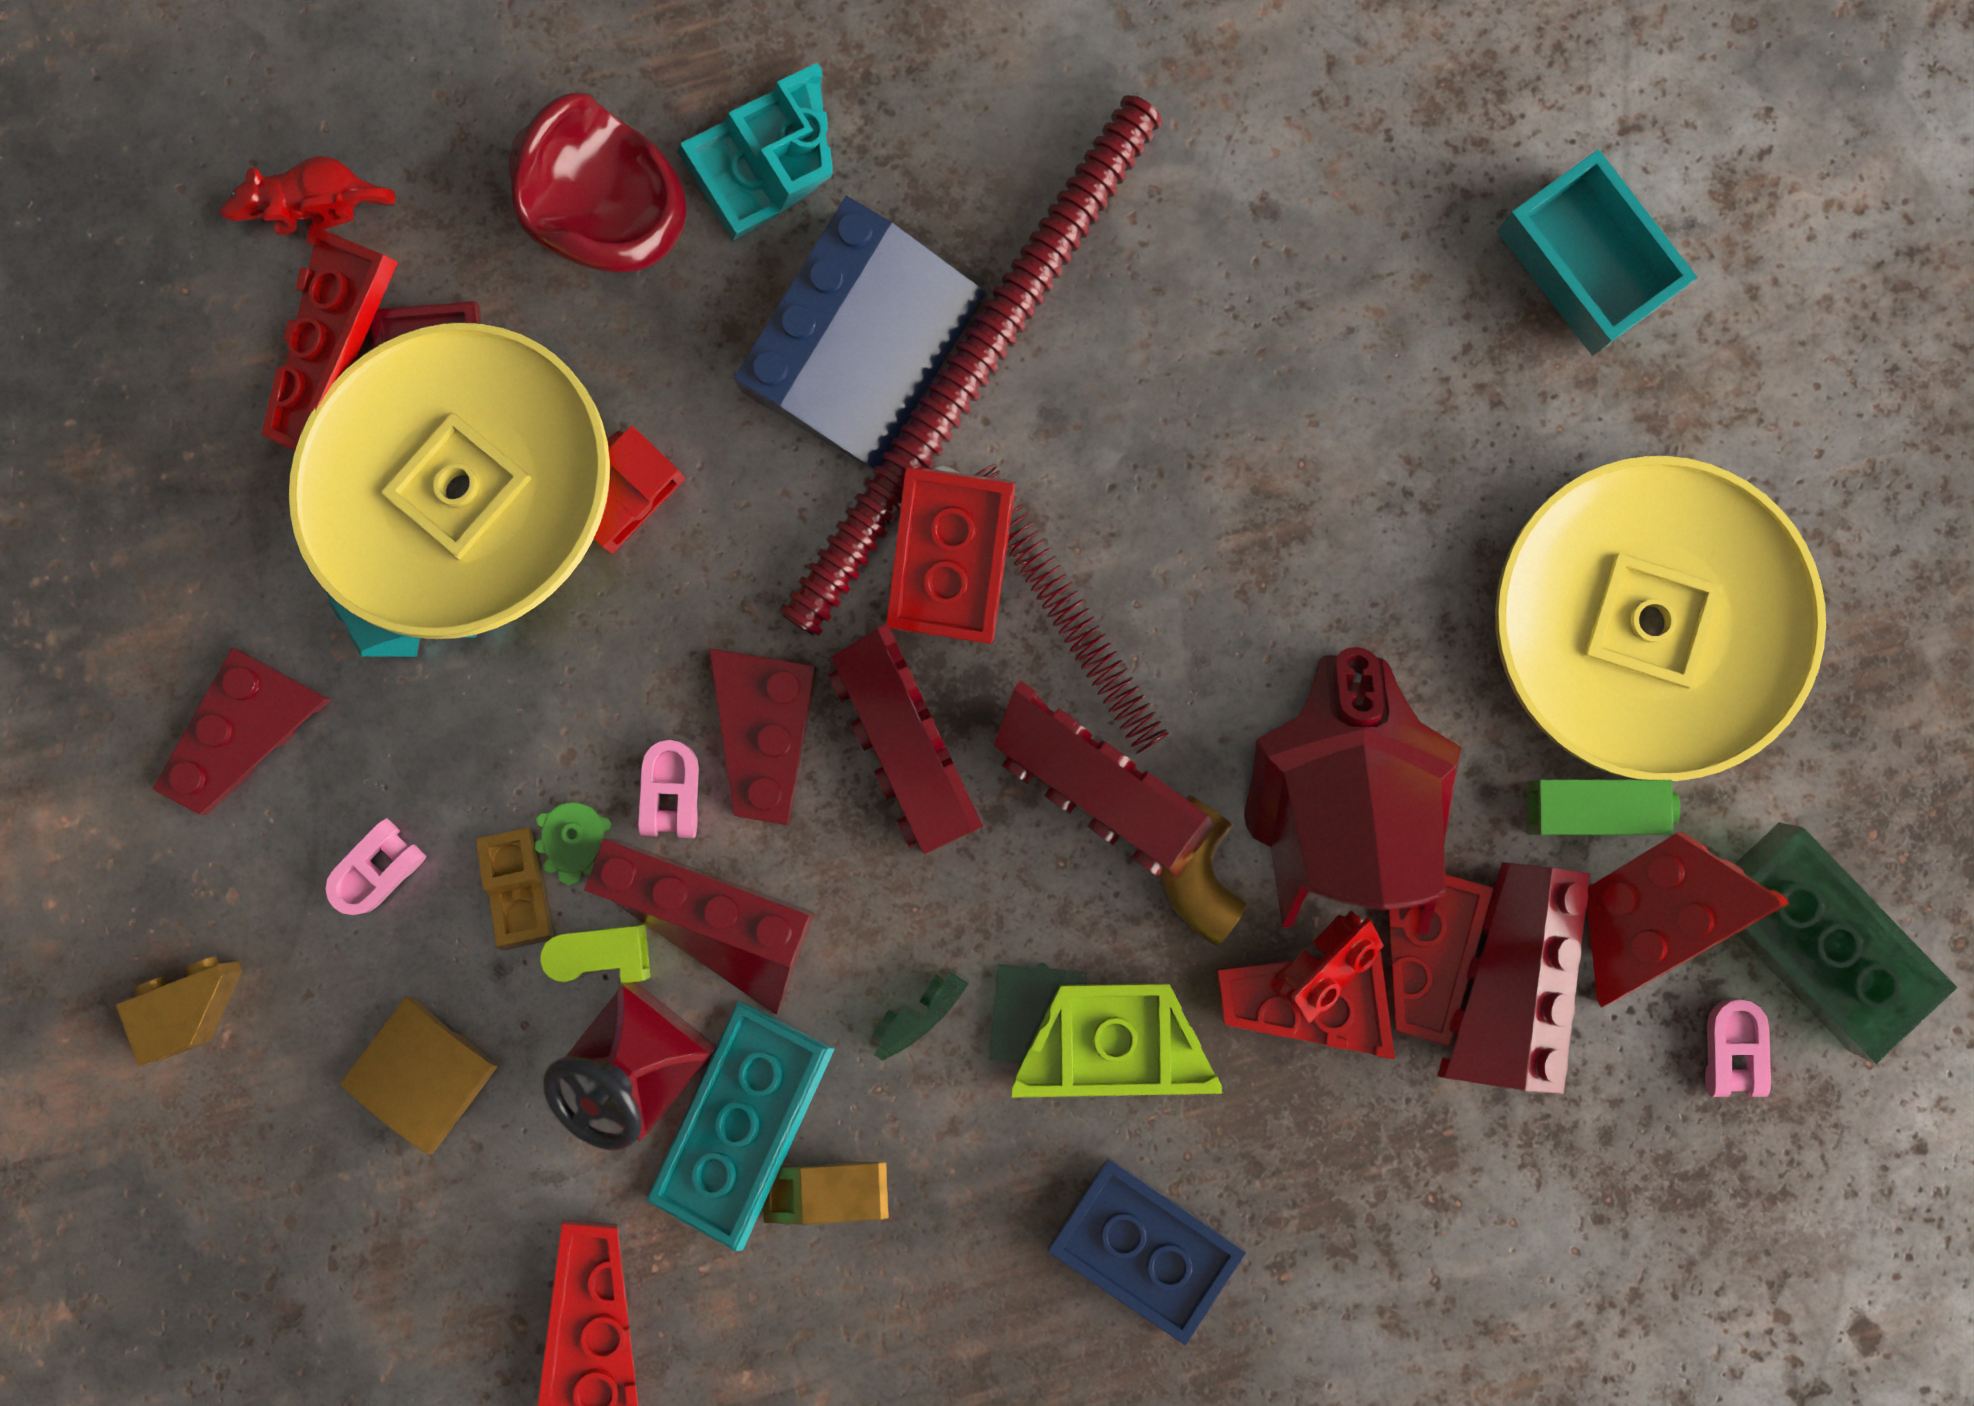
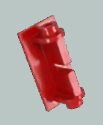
[1275,910,1384,1023]

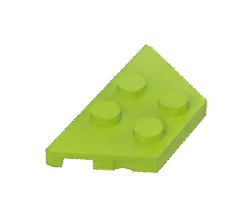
[1011,983,1222,1098]

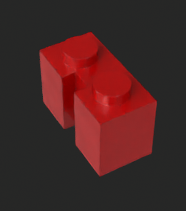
[593,425,686,555]

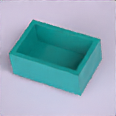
[1496,149,1698,357]

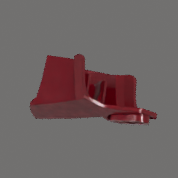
[1244,647,1462,934]

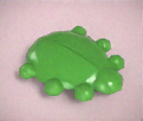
[534,802,612,886]

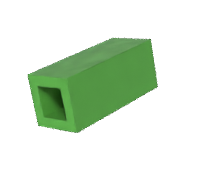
[1526,780,1680,835]

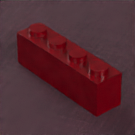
[828,623,983,854]
[993,680,1215,878]
[584,839,815,1015]
[1437,862,1590,1094]

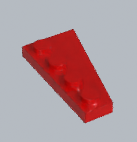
[261,224,398,451]
[538,1219,639,1406]

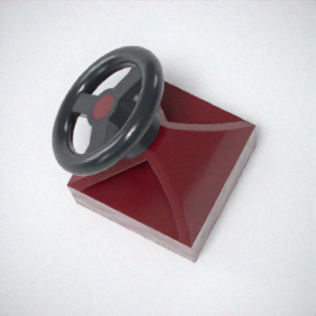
[543,982,717,1151]

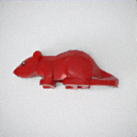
[219,156,396,235]

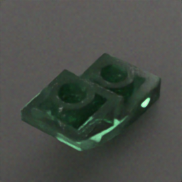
[872,969,970,1060]

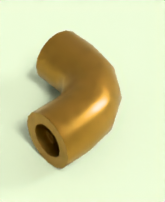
[1160,795,1247,946]

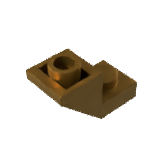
[763,1161,889,1225]

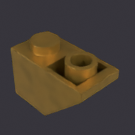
[116,956,242,1067]

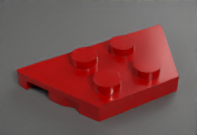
[1587,832,1788,1008]

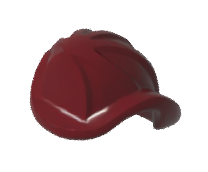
[509,93,687,273]

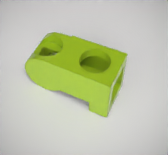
[540,924,651,983]

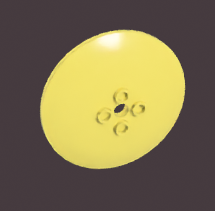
[289,323,610,639]
[1495,456,1826,781]

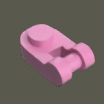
[639,740,699,838]
[325,818,427,915]
[1705,998,1771,1097]

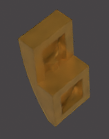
[476,827,554,951]

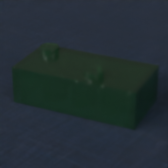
[1734,822,1958,1064]

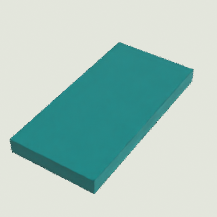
[646,1001,835,1251]

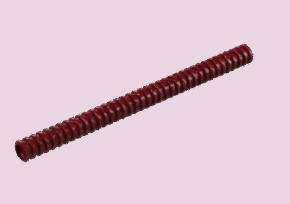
[780,95,1163,636]

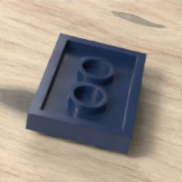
[1047,1157,1246,1346]

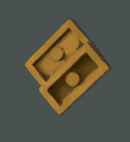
[340,997,498,1155]

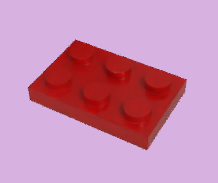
[886,466,1016,644]

